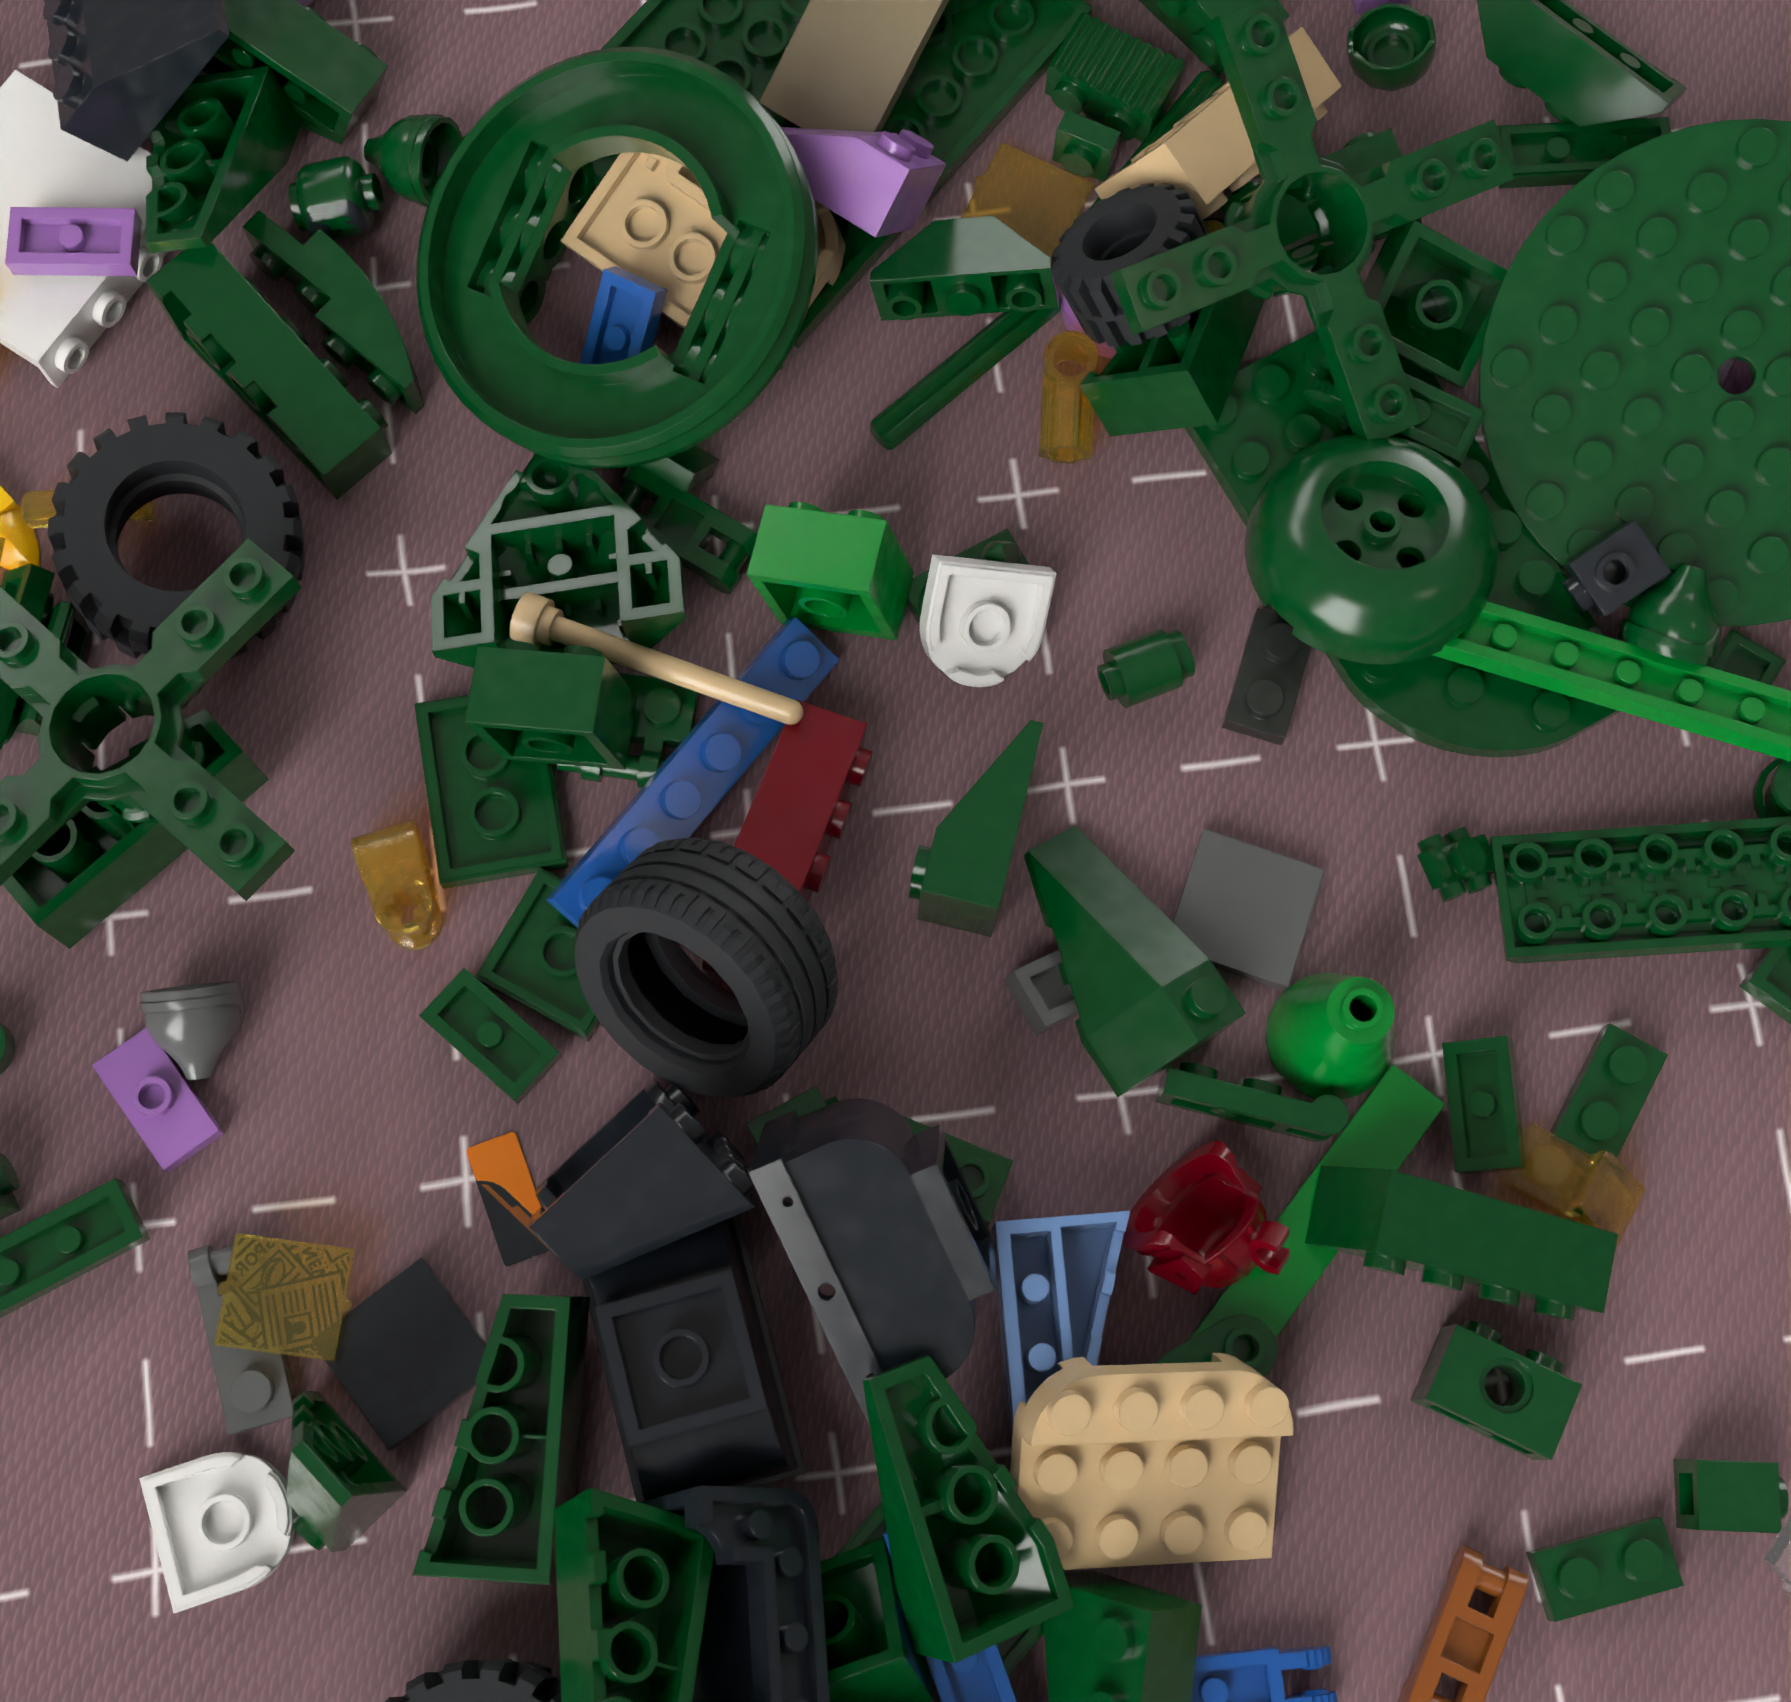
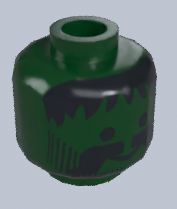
[288,156,384,241]

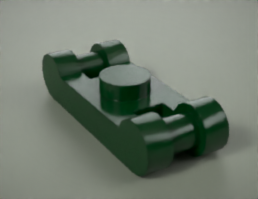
[617,465,757,594]

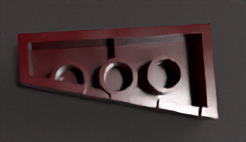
[702,699,873,974]

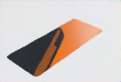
[466,1132,551,1266]

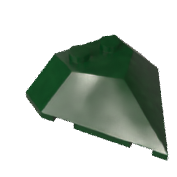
[431,454,686,668]

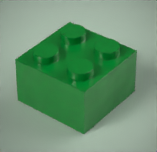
[747,502,914,641]

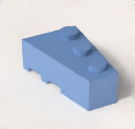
[990,1211,1130,1431]

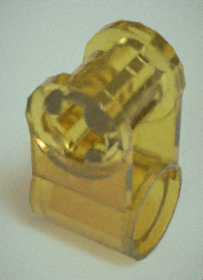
[351,819,443,950]

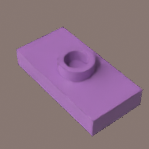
[92,1027,225,1173]

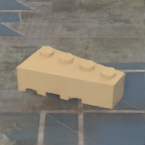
[1094,27,1342,220]

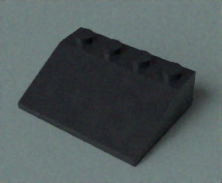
[43,0,229,162]

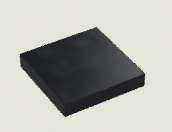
[311,1257,487,1450]

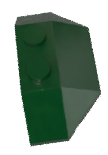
[1477,0,1687,127]

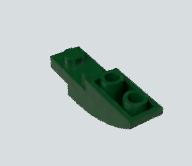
[242,210,424,414]

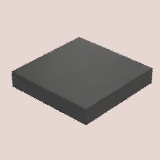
[1172,829,1325,991]

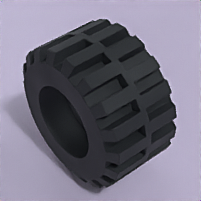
[1051,183,1209,347]

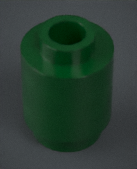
[1097,629,1195,708]

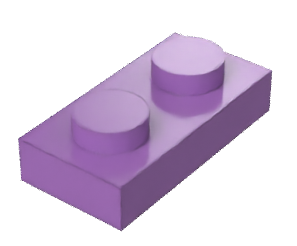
[5,207,142,276]

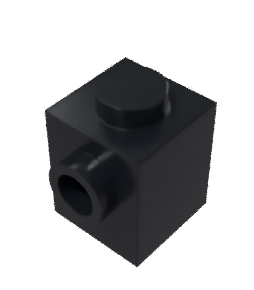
[1562,520,1671,616]

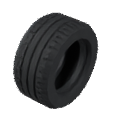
[575,838,838,1097]

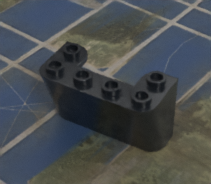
[529,1079,756,1280]

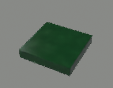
[475,867,600,1042]

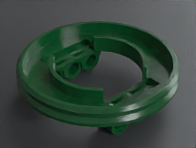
[416,47,818,469]

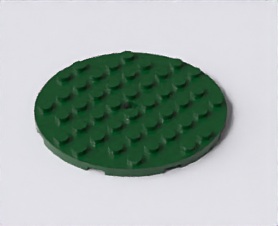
[1478,119,1791,626]

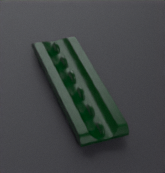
[1489,817,1791,963]

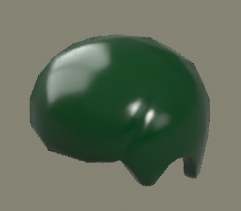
[1347,3,1436,91]

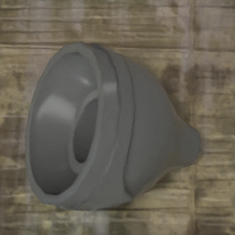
[139,981,245,1080]

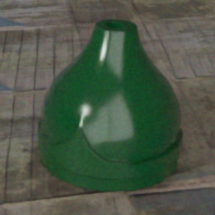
[364,114,463,207]
[1618,563,1720,666]

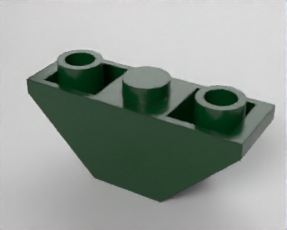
[870,216,1059,321]

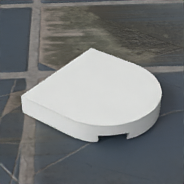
[920,554,1057,687]
[139,1452,297,1613]

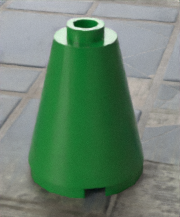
[1265,973,1395,1100]

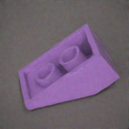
[781,127,946,238]

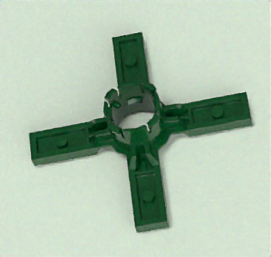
[1110,0,1514,439]
[0,538,302,901]

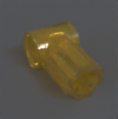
[1038,330,1098,464]

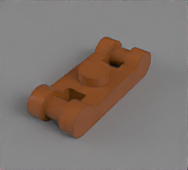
[1398,1545,1528,1702]

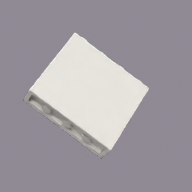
[0,70,168,388]

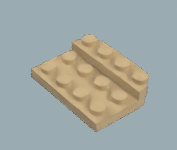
[560,152,846,329]
[1010,1353,1293,1570]

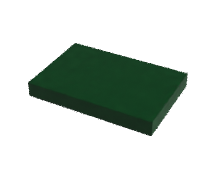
[414,694,569,889]

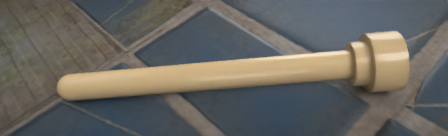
[510,592,803,725]

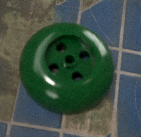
[1245,434,1499,665]

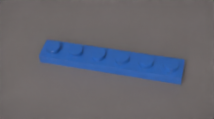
[546,617,840,928]

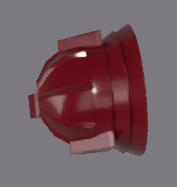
[1122,1140,1290,1295]

